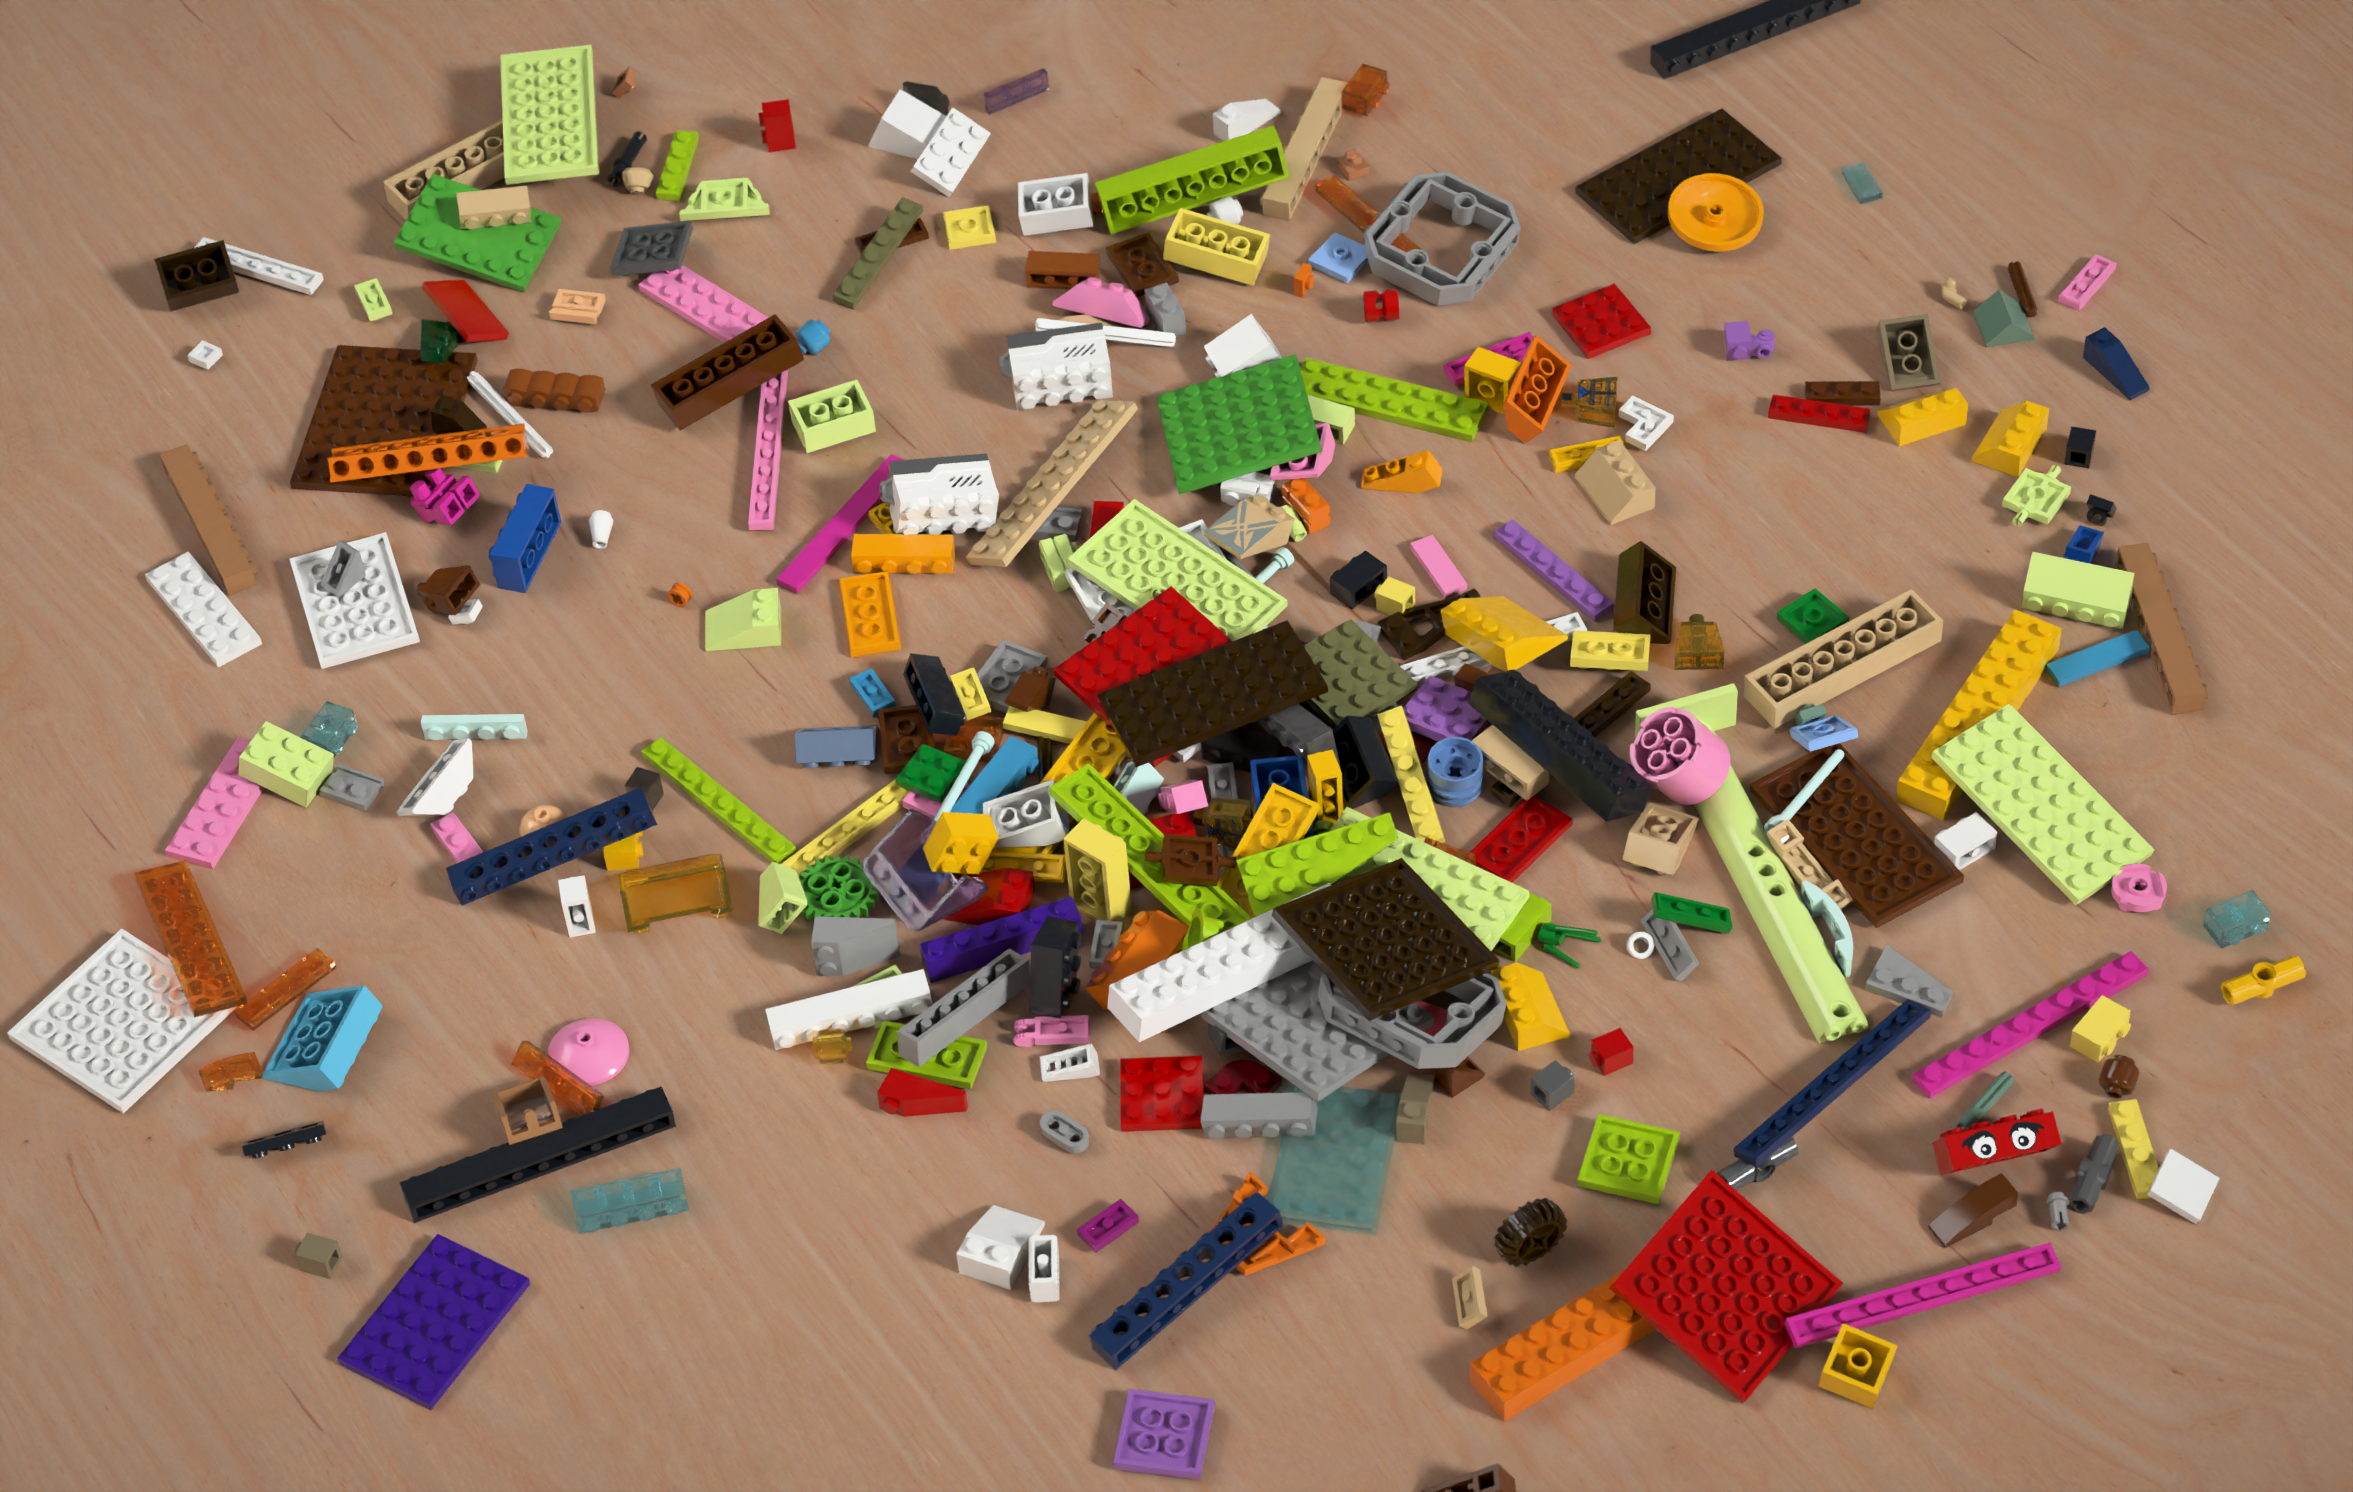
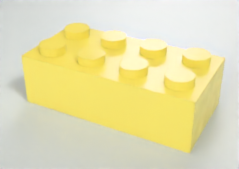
[1163,208,1270,286]
[1063,818,1132,921]

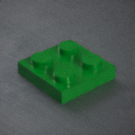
[1776,588,1850,644]
[896,744,966,804]

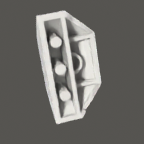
[396,738,473,817]

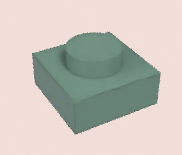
[1794,704,1827,726]

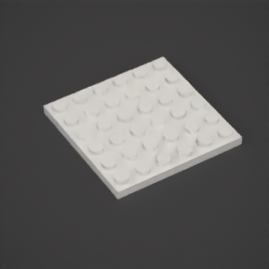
[7,929,237,1114]

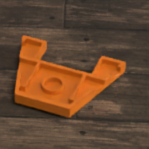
[1209,1172,1326,1276]

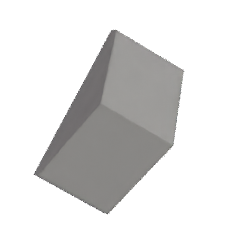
[320,540,366,596]

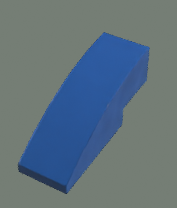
[2063,525,2104,564]

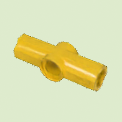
[2221,955,2306,1005]

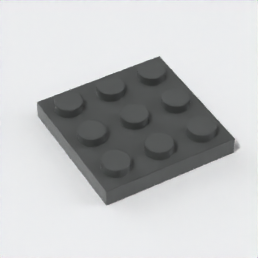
[610,221,693,276]

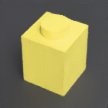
[1374,576,1415,615]

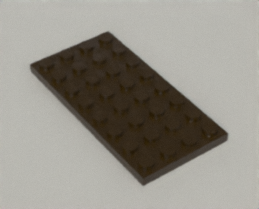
[1575,108,1782,244]
[1097,620,1328,767]

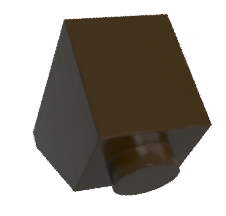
[431,395,487,434]

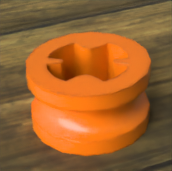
[667,582,693,607]

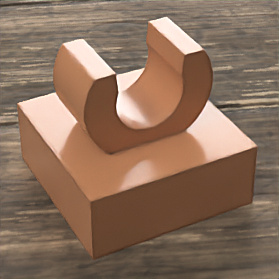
[1338,148,1370,181]

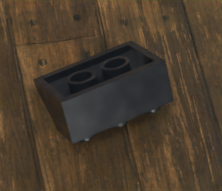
[1333,715,1399,809]

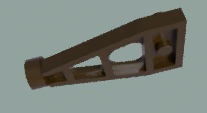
[1377,588,1481,660]

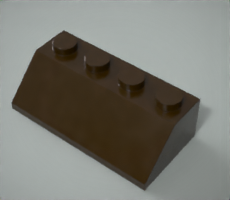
[1613,541,1676,644]

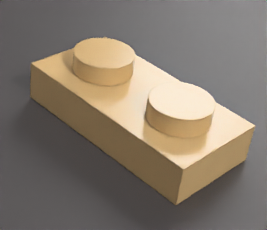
[1452,1266,1487,1330]

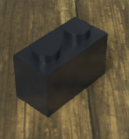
[1330,550,1387,609]

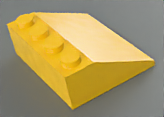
[1441,596,1568,671]

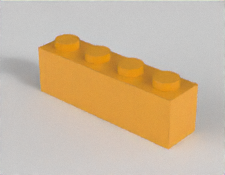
[851,534,955,574]

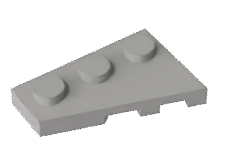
[1865,945,1953,1018]

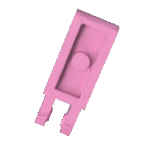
[1014,1015,1090,1047]

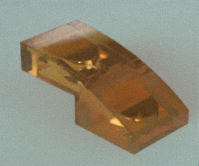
[199,1052,262,1092]

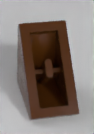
[1435,1057,1485,1098]

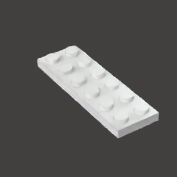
[145,551,262,667]

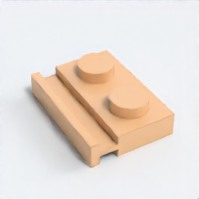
[549,289,606,325]

